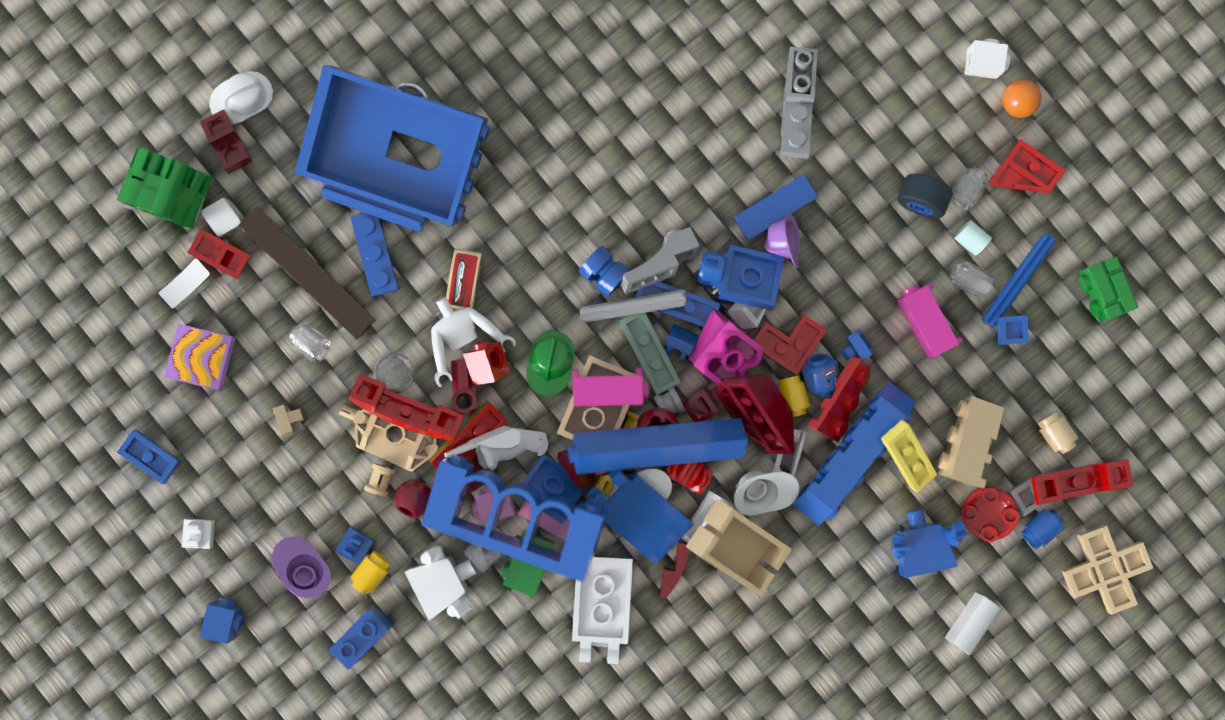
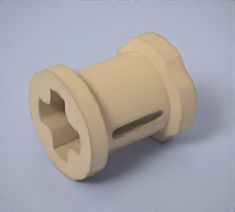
[364,463,397,497]

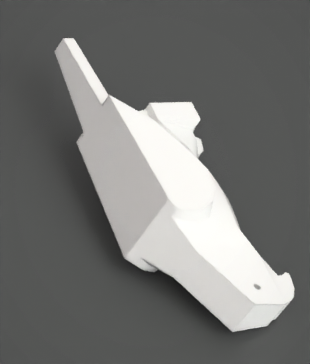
[445,426,548,470]

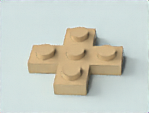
[1062,525,1154,615]

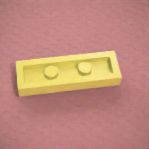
[881,420,937,493]

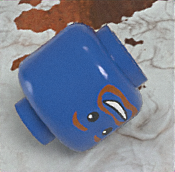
[802,354,840,397]

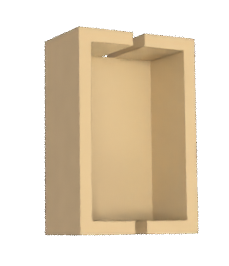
[686,499,792,597]

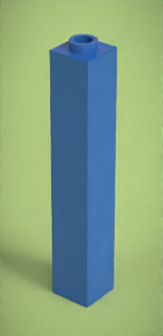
[568,418,748,474]

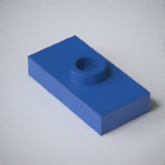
[117,429,181,484]

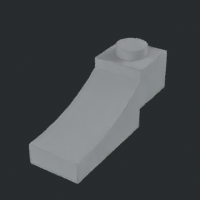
[621,227,699,294]

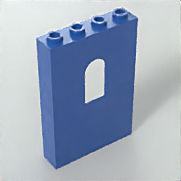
[294,65,490,226]

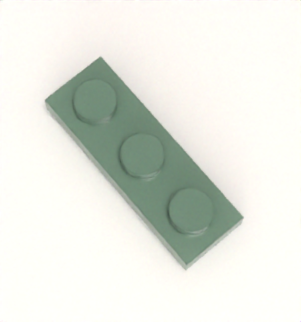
[619,313,681,395]

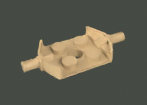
[339,404,440,472]

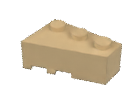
[937,396,1004,488]

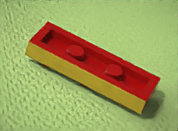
[428,401,507,470]

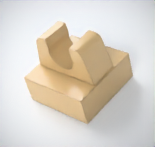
[273,405,303,437]

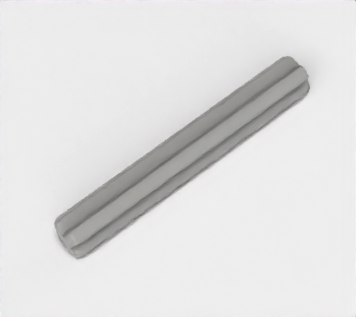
[580,290,687,322]

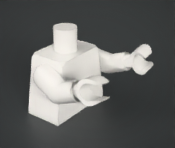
[405,546,477,620]

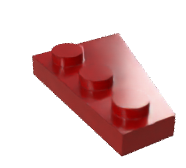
[808,356,871,443]

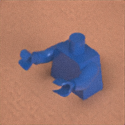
[891,509,969,578]

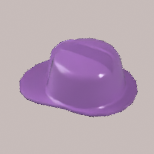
[765,213,801,269]
[272,537,331,599]

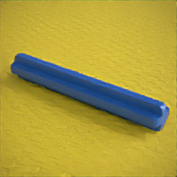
[321,184,426,232]
[982,233,1056,327]

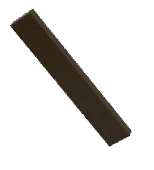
[238,206,376,340]

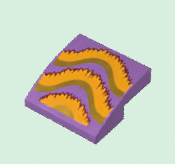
[164,324,235,391]

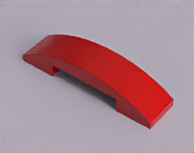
[348,374,465,440]
[1031,459,1133,505]

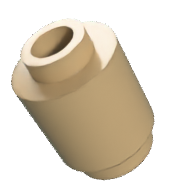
[1037,411,1078,454]

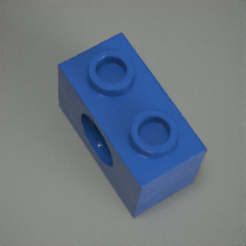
[329,605,394,670]

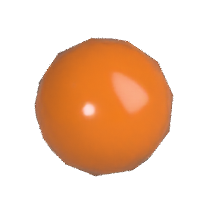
[1002,80,1042,118]

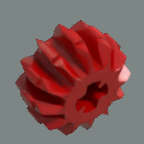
[665,462,714,493]

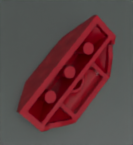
[714,374,795,455]

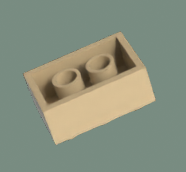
[557,355,636,440]

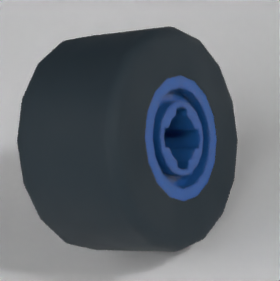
[897,173,953,219]

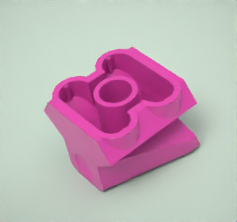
[688,309,764,385]

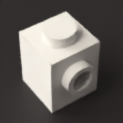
[964,39,1010,79]

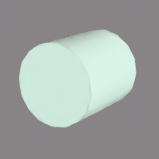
[954,220,992,256]

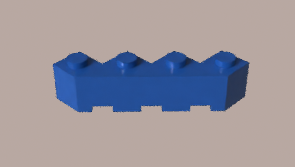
[793,381,915,526]

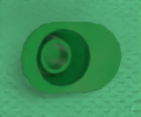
[527,331,575,396]

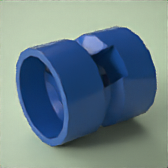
[578,245,630,298]

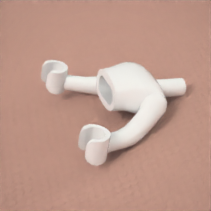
[431,297,516,387]

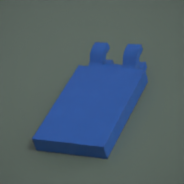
[587,470,694,564]

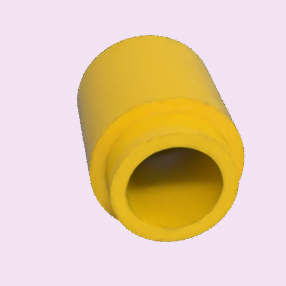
[778,375,811,417]
[351,551,391,594]

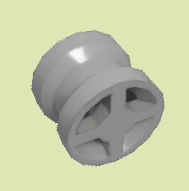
[653,387,685,414]

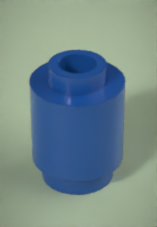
[1021,508,1064,550]

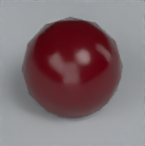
[394,479,431,518]

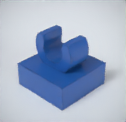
[997,315,1029,345]
[665,324,699,361]
[841,328,875,360]
[335,527,375,566]

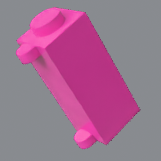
[897,283,963,359]
[573,368,648,407]

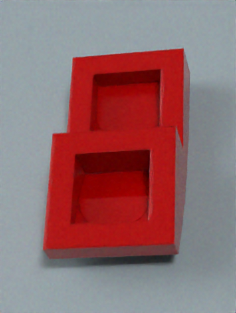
[187,229,250,279]

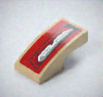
[446,248,482,309]

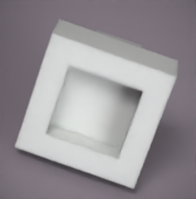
[182,519,215,549]

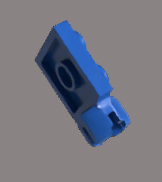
[698,245,784,311]

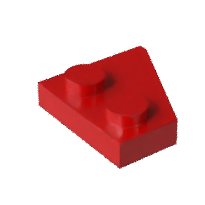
[987,139,1066,194]

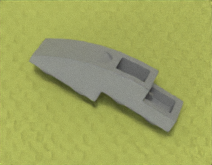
[780,47,818,159]

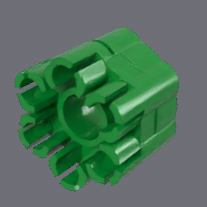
[117,148,214,229]

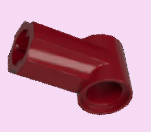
[451,359,479,415]

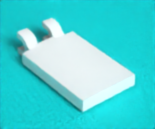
[572,557,633,664]

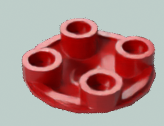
[961,486,1019,542]

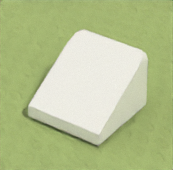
[201,198,242,238]
[728,303,766,329]

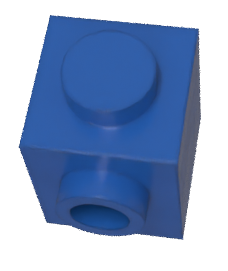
[199,598,244,644]

